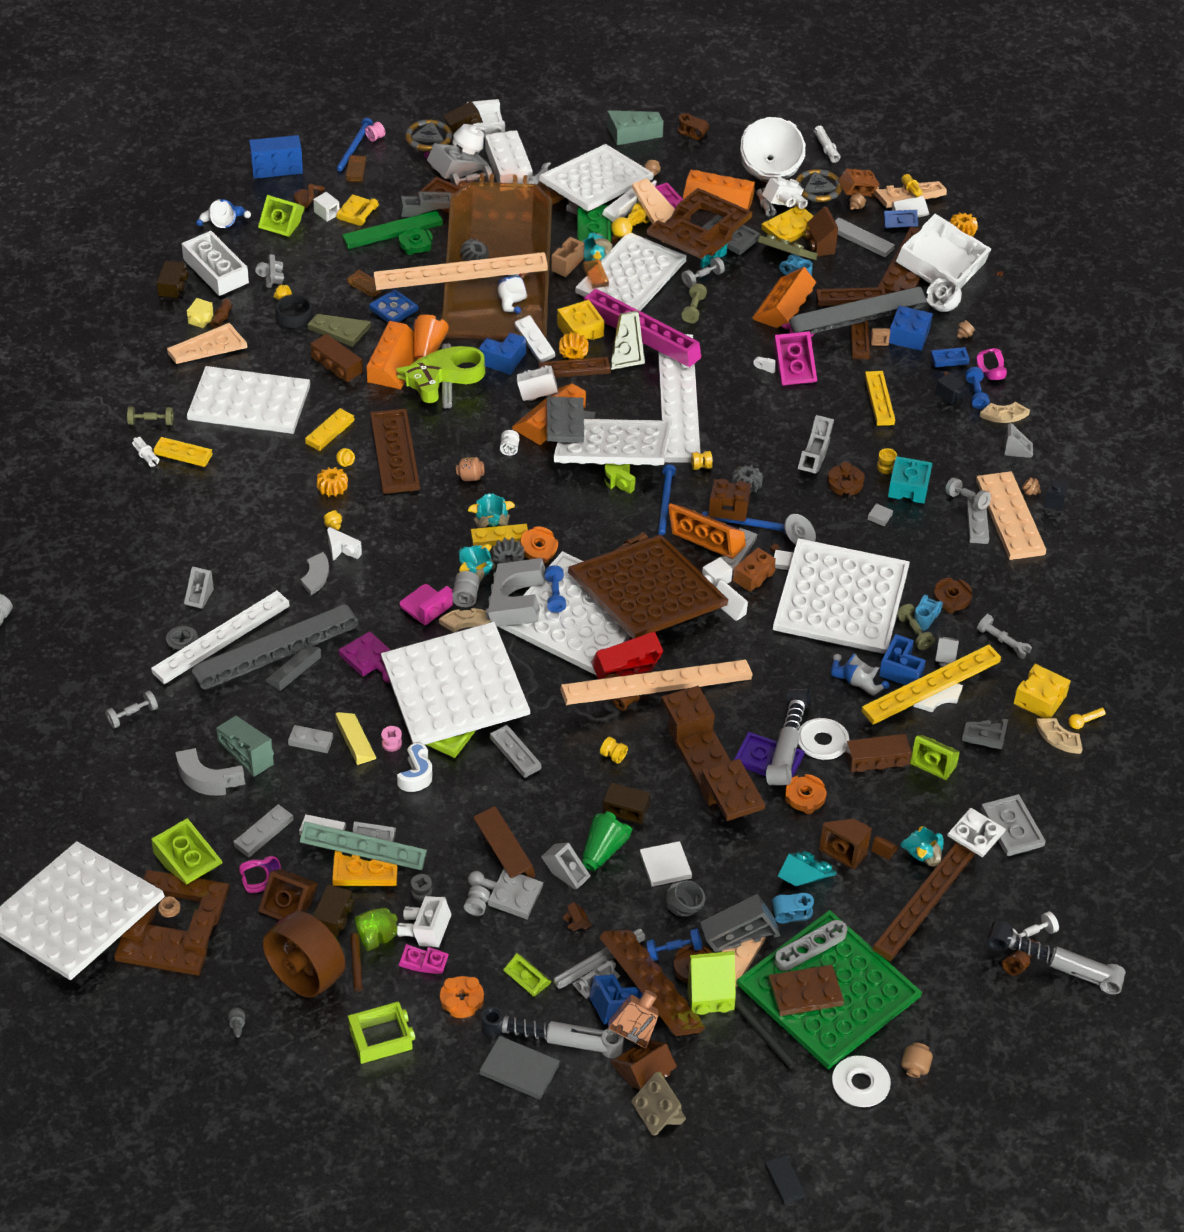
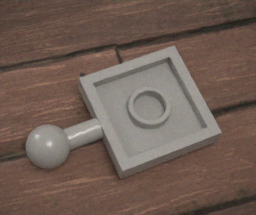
[468,869,543,919]

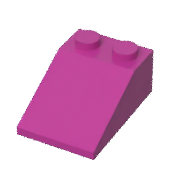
[773,331,817,386]

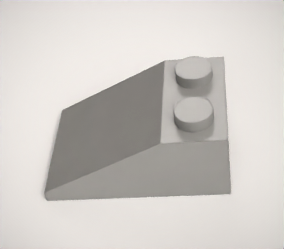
[427,143,489,179]

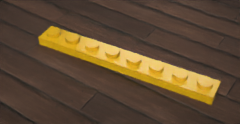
[861,645,1001,725]

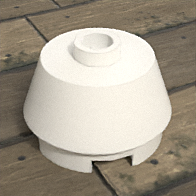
[452,124,484,155]

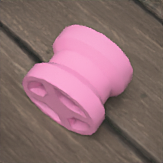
[365,122,385,142]
[381,726,402,752]

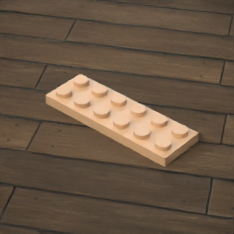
[976,471,1046,560]

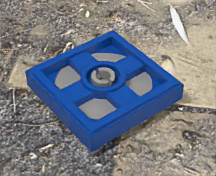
[369,289,418,323]

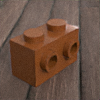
[838,169,880,196]
[733,548,776,592]

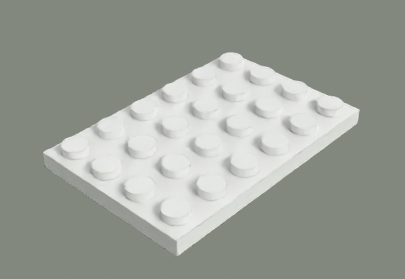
[539,144,654,211]
[575,233,687,311]
[187,366,310,434]
[554,419,672,466]

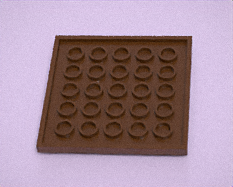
[568,535,729,639]

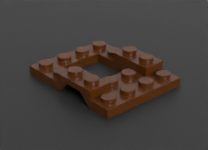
[647,188,752,259]
[115,870,230,976]

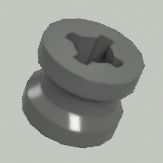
[411,874,432,901]

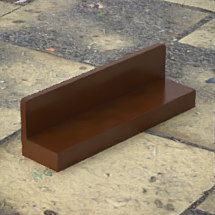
[474,806,535,878]

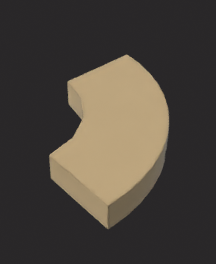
[980,402,1030,423]
[439,608,491,632]
[1036,718,1082,754]

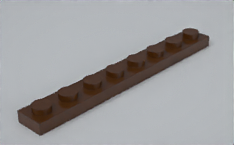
[873,842,975,961]

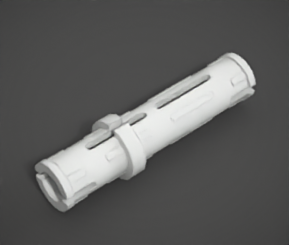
[814,126,840,163]

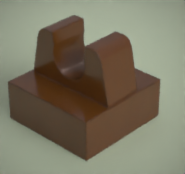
[563,902,592,931]

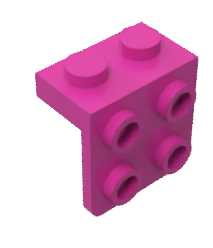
[400,584,453,626]

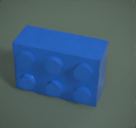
[249,135,303,179]

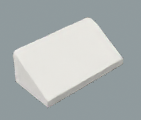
[892,196,929,217]
[716,580,748,621]

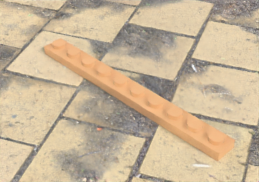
[374,252,548,290]
[560,660,753,705]

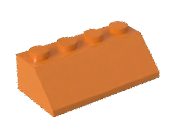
[683,170,755,210]
[752,267,816,328]
[367,321,415,389]
[512,383,586,445]
[668,503,746,559]

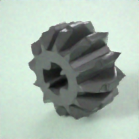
[459,238,489,261]
[731,464,763,493]
[493,537,524,564]

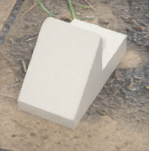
[327,527,362,561]

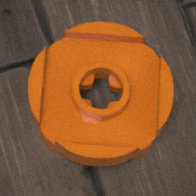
[520,526,558,563]
[785,774,826,814]
[440,976,484,1018]

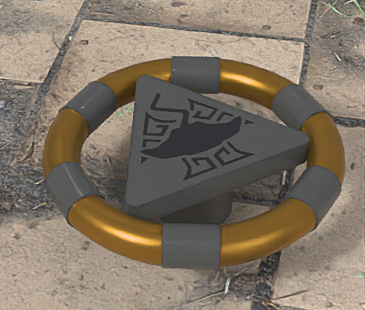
[405,120,453,151]
[796,169,842,202]

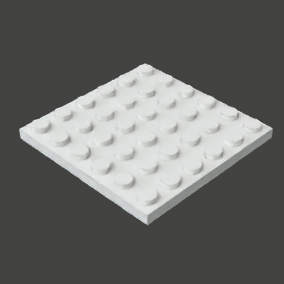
[773,538,910,654]
[499,551,631,675]
[381,622,530,745]
[0,841,165,980]

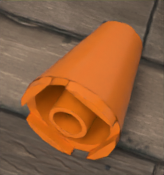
[414,315,449,361]

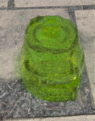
[355,908,398,951]

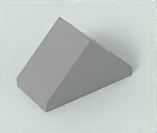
[1004,423,1033,458]
[184,566,214,608]

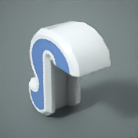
[397,743,432,792]

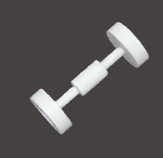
[1011,912,1059,950]

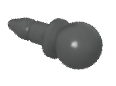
[228,1008,245,1038]

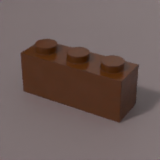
[311,334,363,382]
[845,734,912,772]

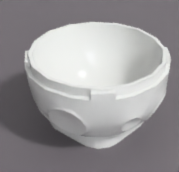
[740,117,805,182]

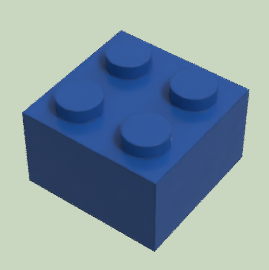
[889,306,933,351]

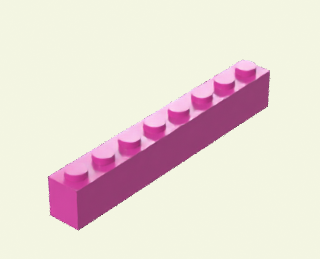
[584,288,701,368]

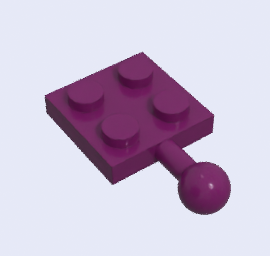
[338,631,391,683]

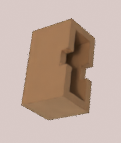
[551,237,584,277]

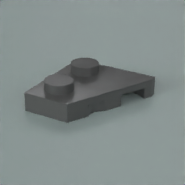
[962,719,1008,750]

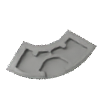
[301,552,329,595]

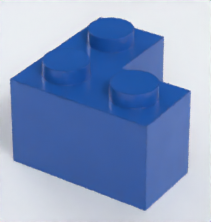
[479,332,526,375]
[879,634,926,685]
[589,974,643,1025]

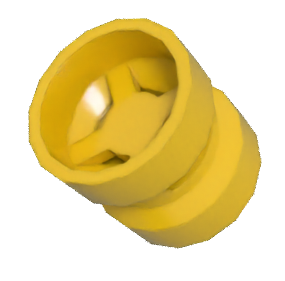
[877,448,897,474]
[691,451,712,470]
[600,737,628,764]

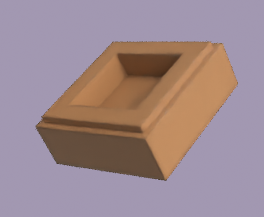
[870,328,890,346]

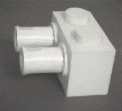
[762,177,808,209]
[517,366,558,401]
[397,896,451,947]

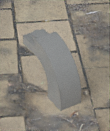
[798,415,834,473]
[175,748,245,796]

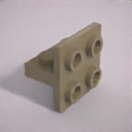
[631,1072,686,1135]

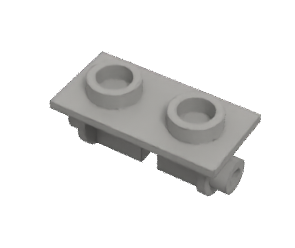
[572,960,620,999]

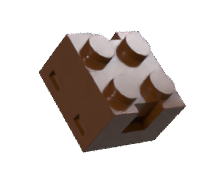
[709,479,751,521]

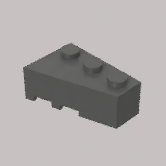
[700,894,781,952]

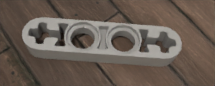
[775,920,847,971]

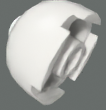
[926,276,962,312]

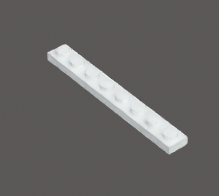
[151,591,290,684]

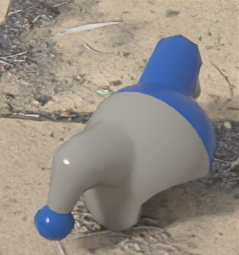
[831,654,889,696]

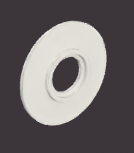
[798,718,849,760]
[832,1056,890,1107]

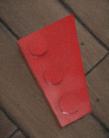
[591,631,663,680]

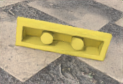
[335,712,376,765]

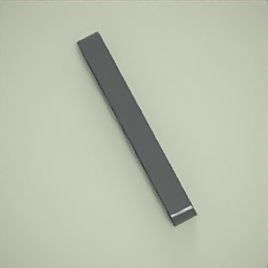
[789,287,927,334]
[192,605,358,689]

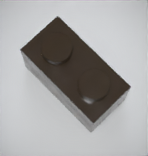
[443,101,483,134]
[157,260,189,298]
[603,783,650,824]
[313,885,355,937]

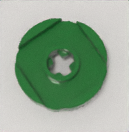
[399,226,433,255]

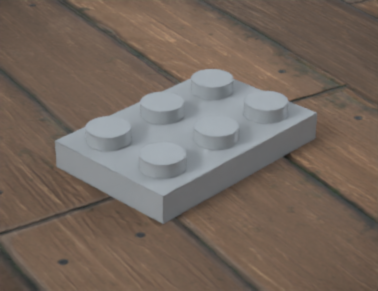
[981,794,1046,856]

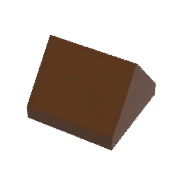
[871,836,898,860]

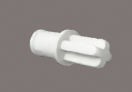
[132,437,159,467]

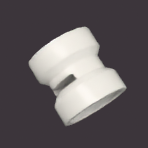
[500,430,519,456]

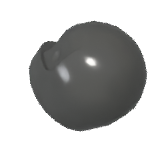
[666,880,705,917]

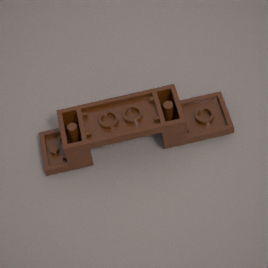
[661,685,765,821]

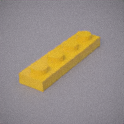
[865,371,895,426]

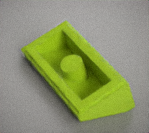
[503,953,552,997]

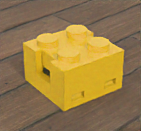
[557,300,604,340]
[1014,664,1070,718]

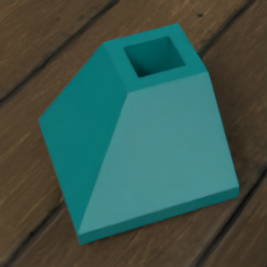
[778,851,837,886]

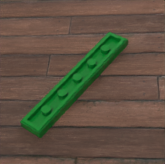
[342,210,443,249]

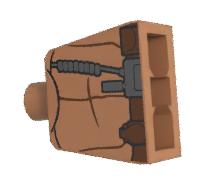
[608,990,658,1048]

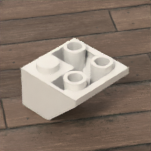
[948,808,1006,857]

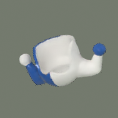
[196,199,251,228]
[497,274,527,314]

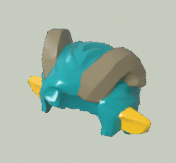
[581,233,612,267]
[468,493,515,528]
[458,544,496,582]
[900,826,944,866]

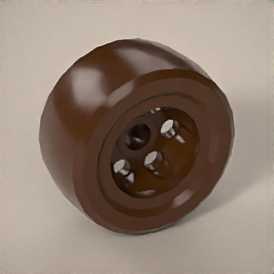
[263,911,345,997]

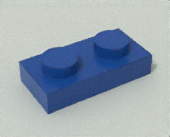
[883,209,918,228]
[930,347,970,367]

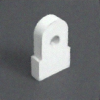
[753,357,775,374]

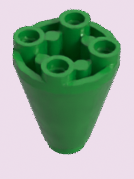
[581,811,632,872]

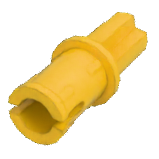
[901,174,923,197]

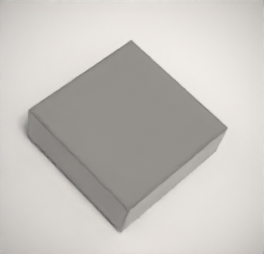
[868,504,893,526]

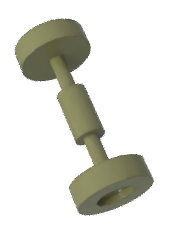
[682,283,707,323]
[127,407,174,425]
[897,604,935,650]

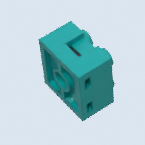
[888,456,932,504]

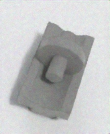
[255,254,284,288]

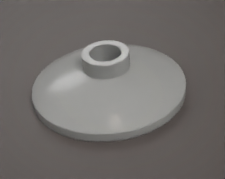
[784,514,816,545]

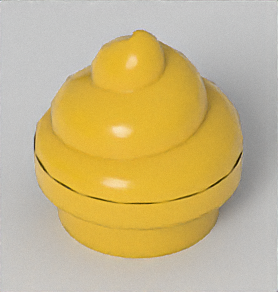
[273,285,292,300]
[336,448,355,467]
[323,510,342,530]

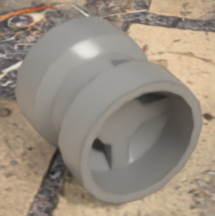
[464,886,490,916]

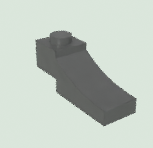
[399,191,453,218]

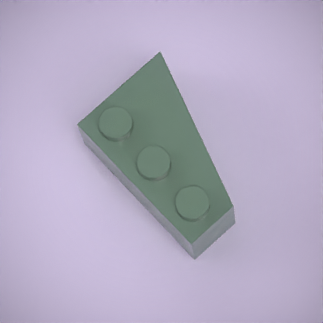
[607,111,663,145]
[216,716,274,777]

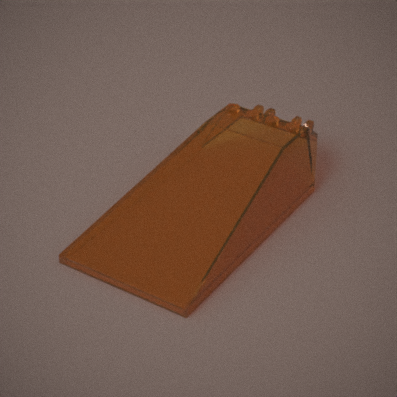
[442,174,552,340]

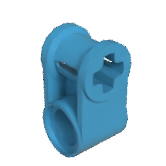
[779,254,812,276]
[914,595,943,631]
[772,893,814,923]

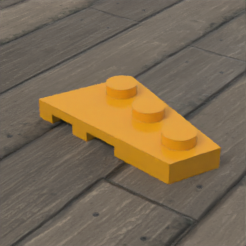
[332,850,397,886]

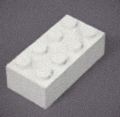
[485,131,533,191]
[182,231,249,296]

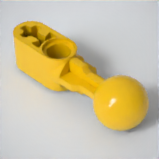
[611,202,650,239]

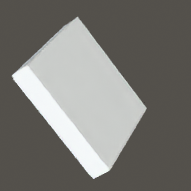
[640,841,692,887]

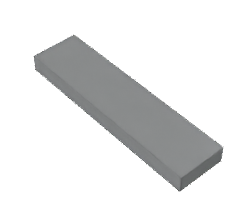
[835,218,895,257]

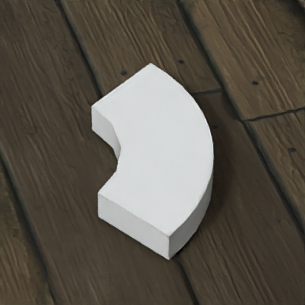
[913,684,963,712]

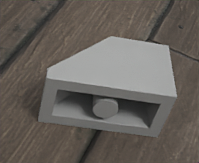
[935,636,959,666]
[541,843,590,889]

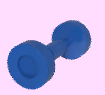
[965,367,990,409]
[544,565,566,613]
[647,928,703,961]

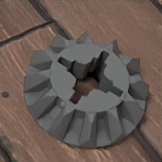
[166,626,198,651]

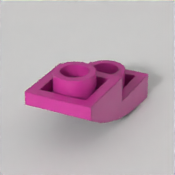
[399,944,449,974]

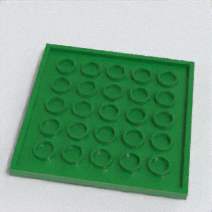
[736,910,922,1070]

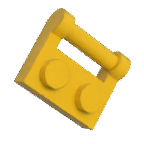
[337,194,379,226]

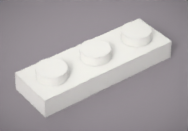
[514,315,555,362]

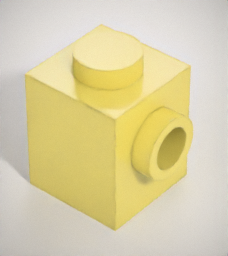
[187,298,214,329]

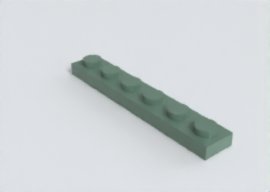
[300,821,427,870]

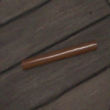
[350,933,363,992]

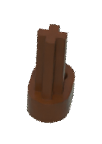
[1002,939,1039,976]

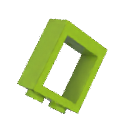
[348,1002,415,1064]

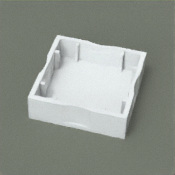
[896,214,991,288]

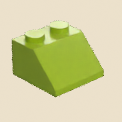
[258,195,304,237]
[910,735,960,780]

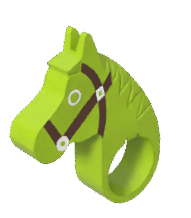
[396,346,485,403]

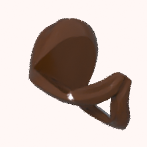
[293,184,325,209]

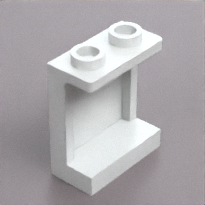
[467,99,505,138]

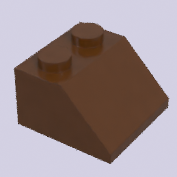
[804,207,838,257]
[819,819,872,870]
[258,869,318,920]
[611,1040,677,1090]

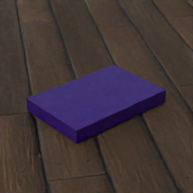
[734,732,805,778]

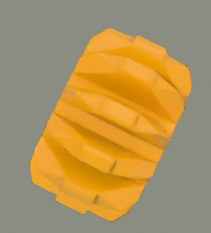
[949,212,978,237]
[559,332,589,360]
[316,467,348,497]

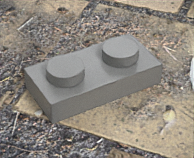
[288,725,333,753]
[353,822,396,842]

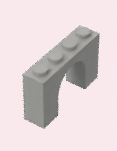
[486,558,545,627]

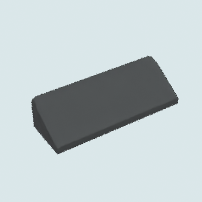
[266,646,321,691]

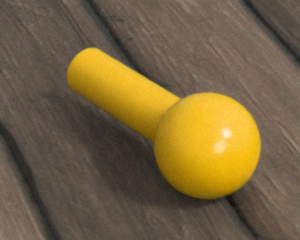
[1068,707,1106,729]

